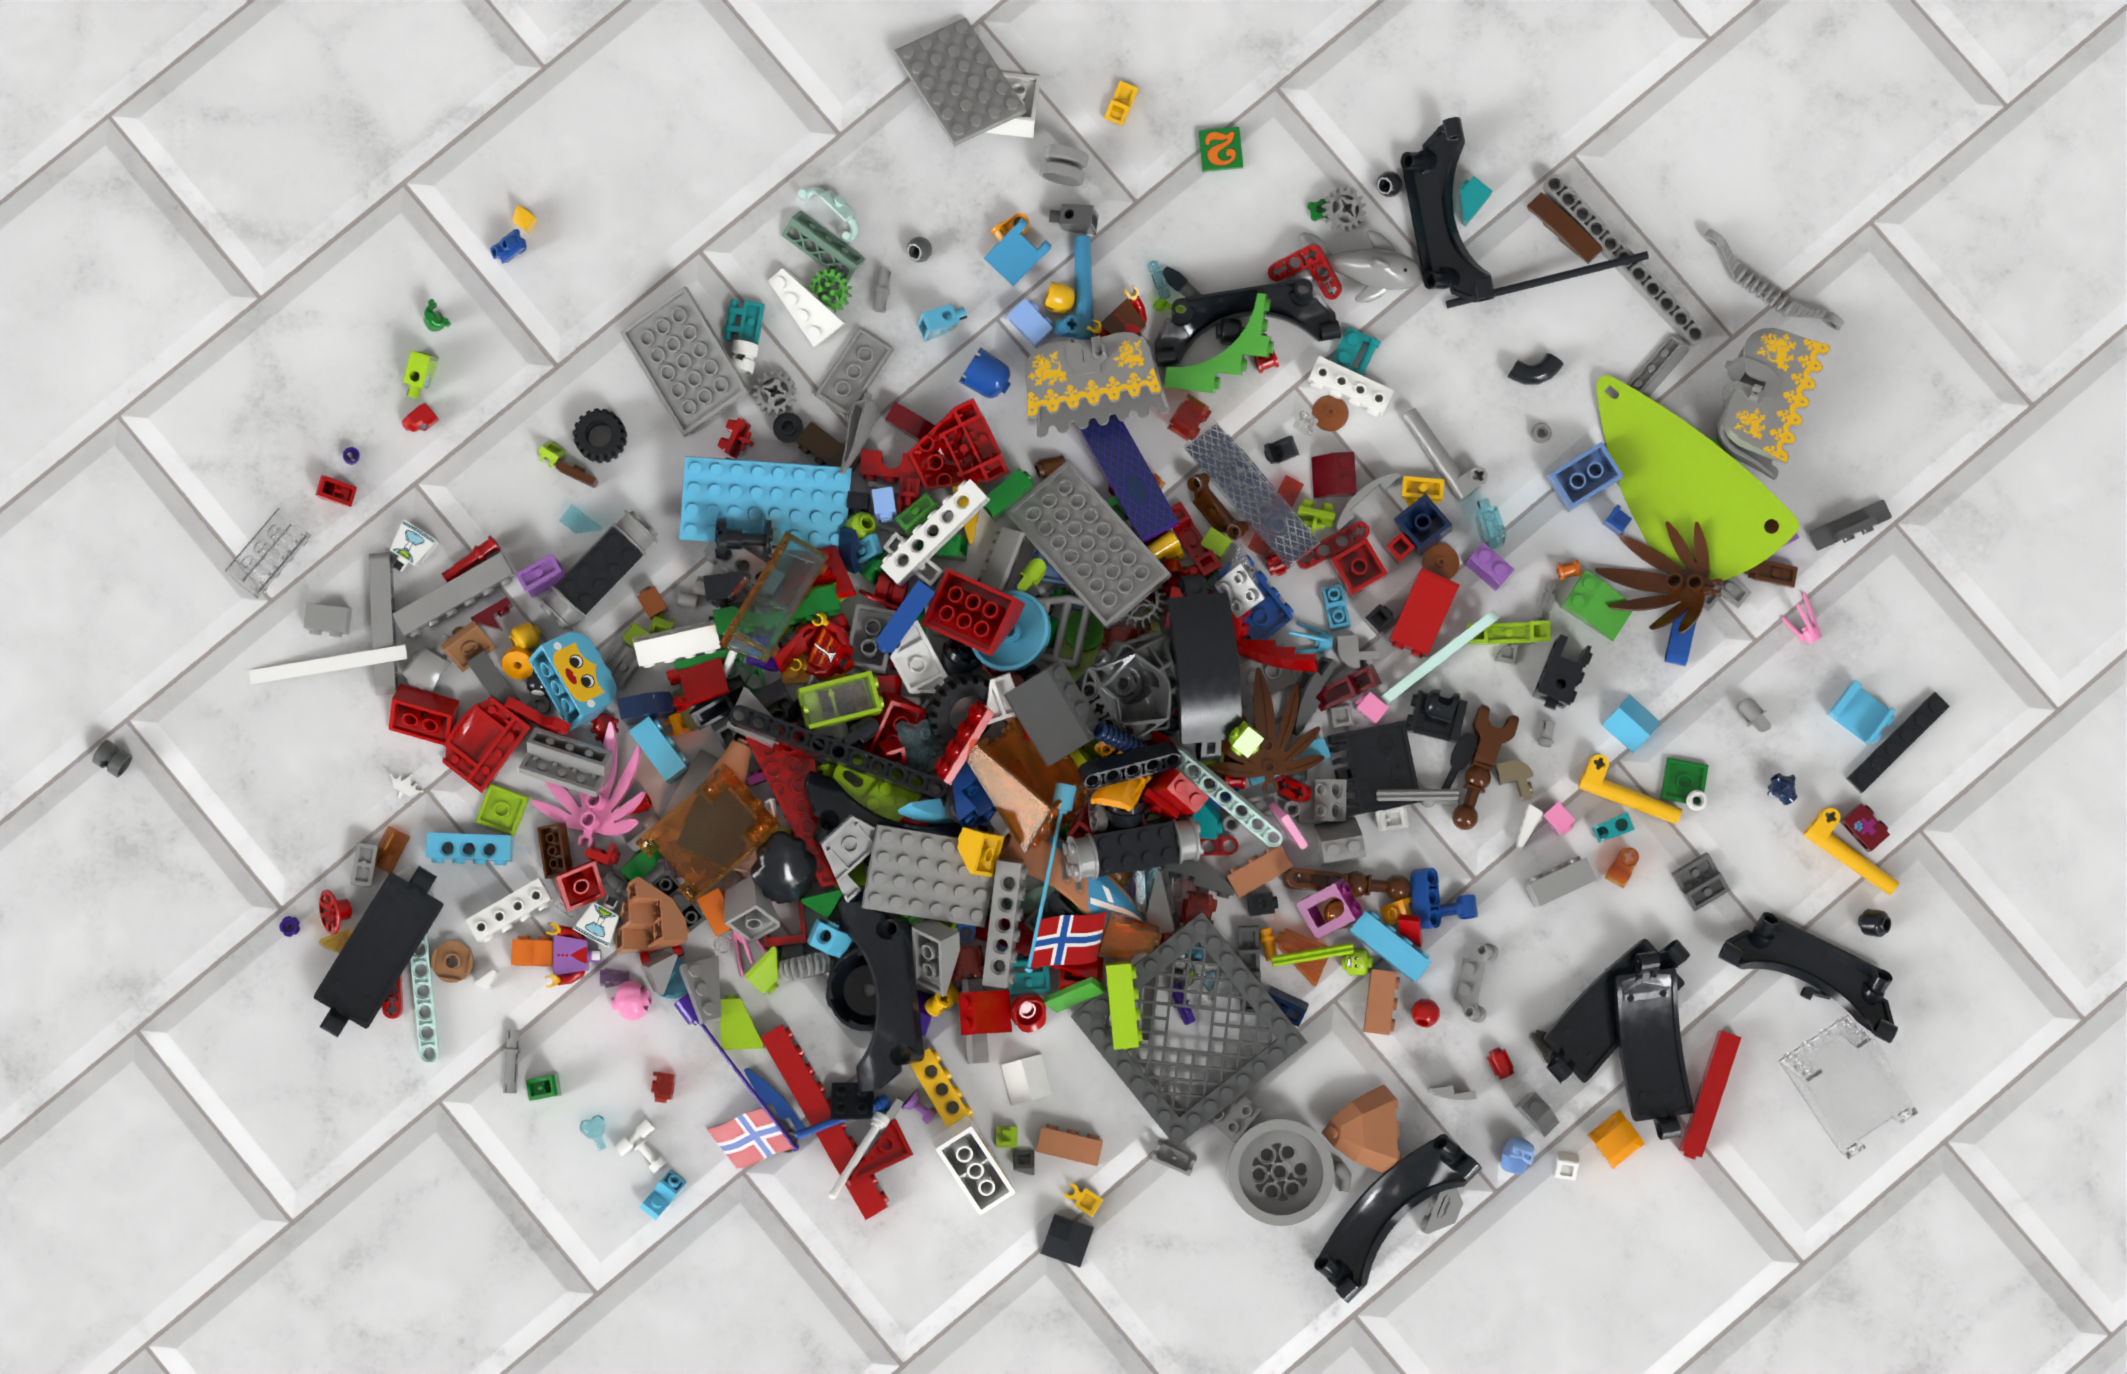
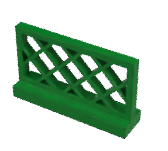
[674,643,766,704]

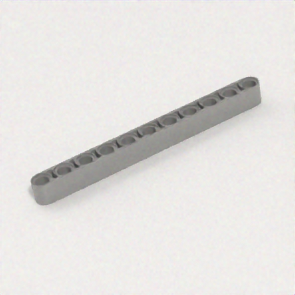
[1543,174,1705,346]

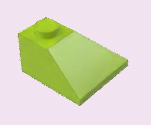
[744,946,780,995]

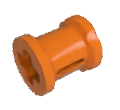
[1556,559,1581,581]

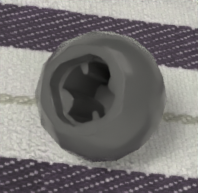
[906,237,932,263]

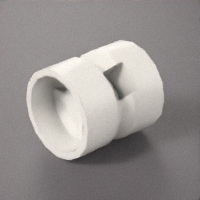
[730,340,759,375]

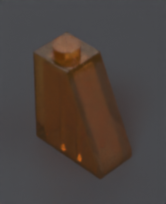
[1098,911,1162,957]
[1275,928,1328,987]

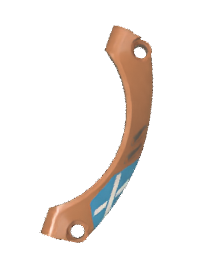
[993,821,1151,962]

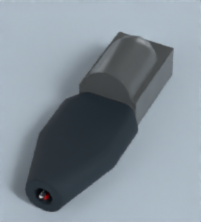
[1162,267,1202,297]

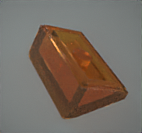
[375,826,410,873]

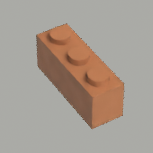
[1226,845,1293,899]
[1363,969,1400,1035]
[1036,1124,1103,1166]

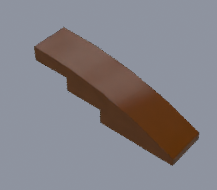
[1527,192,1603,264]

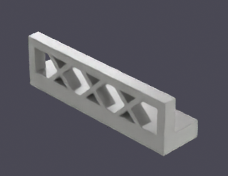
[962,978,989,1064]

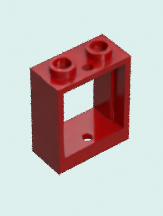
[764,897,808,948]

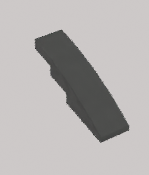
[467,651,532,724]
[1238,925,1261,1012]

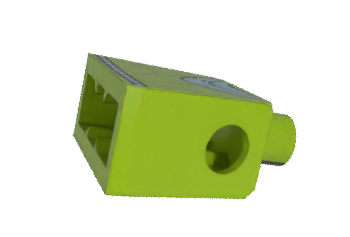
[403,350,439,399]

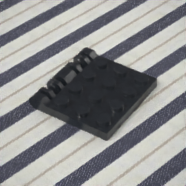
[1327,720,1422,817]

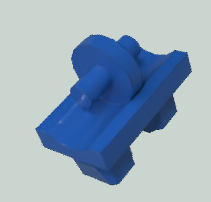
[490,229,527,264]

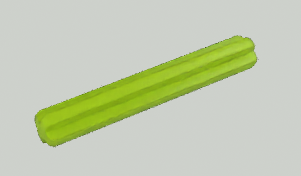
[1271,942,1354,967]

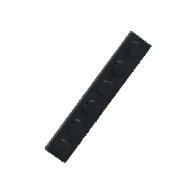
[1846,692,1950,793]

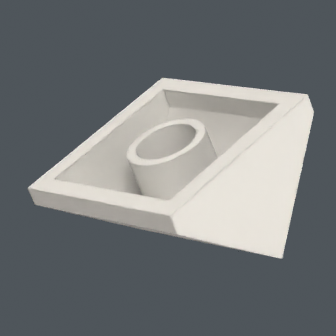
[1001,1054,1052,1105]

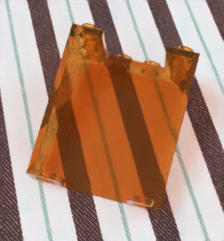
[966,717,1092,852]
[635,763,780,905]

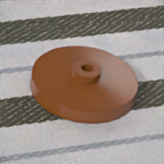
[1422,544,1460,579]

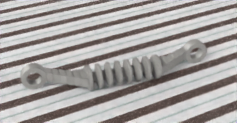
[1704,229,1844,330]

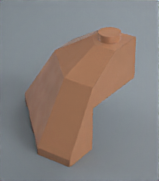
[615,877,689,954]
[1321,1085,1401,1173]

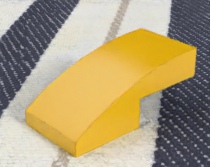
[1104,81,1139,126]

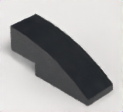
[690,674,748,731]

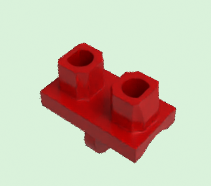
[718,418,754,459]
[897,477,921,515]

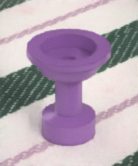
[901,1089,937,1124]

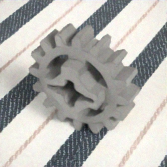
[1322,187,1367,232]
[752,370,797,416]

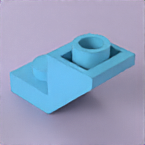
[640,1169,687,1220]

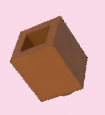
[637,586,669,620]

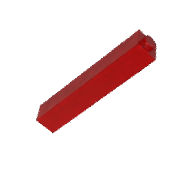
[1679,1030,1742,1160]

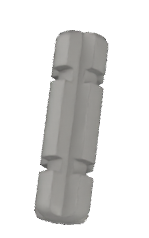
[1538,581,1558,621]

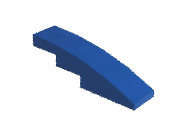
[744,1068,806,1131]

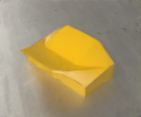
[1401,476,1445,507]

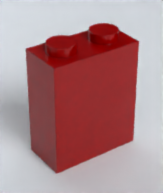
[958,990,1012,1036]

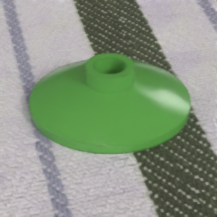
[1064,610,1105,651]

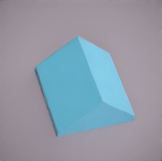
[1602,695,1661,753]

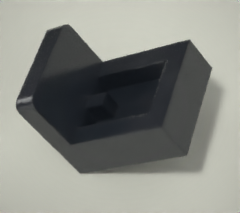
[1264,436,1300,464]

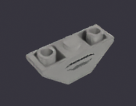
[1420,1188,1463,1234]

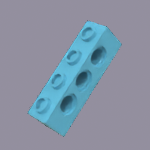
[426,832,514,865]

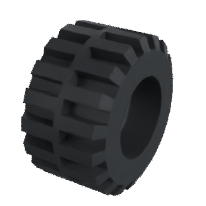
[573,408,627,463]

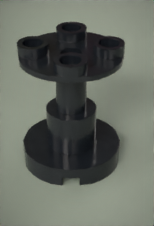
[715,517,773,561]

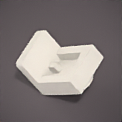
[1374,807,1409,832]

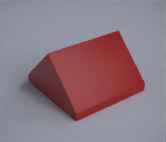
[554,859,606,912]

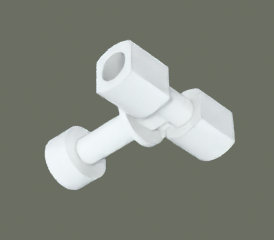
[614,1119,667,1173]

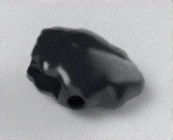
[751,831,817,904]

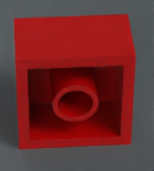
[1329,538,1388,597]

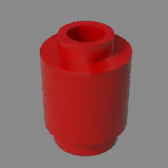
[1487,1047,1515,1080]

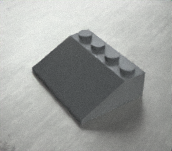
[1004,660,1099,767]

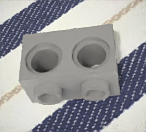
[1314,779,1347,821]

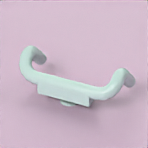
[798,187,859,243]

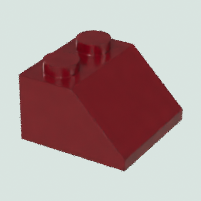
[1311,452,1357,498]

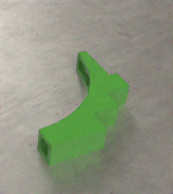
[1164,293,1274,393]

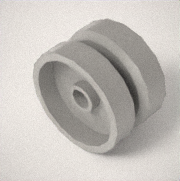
[1039,144,1089,186]

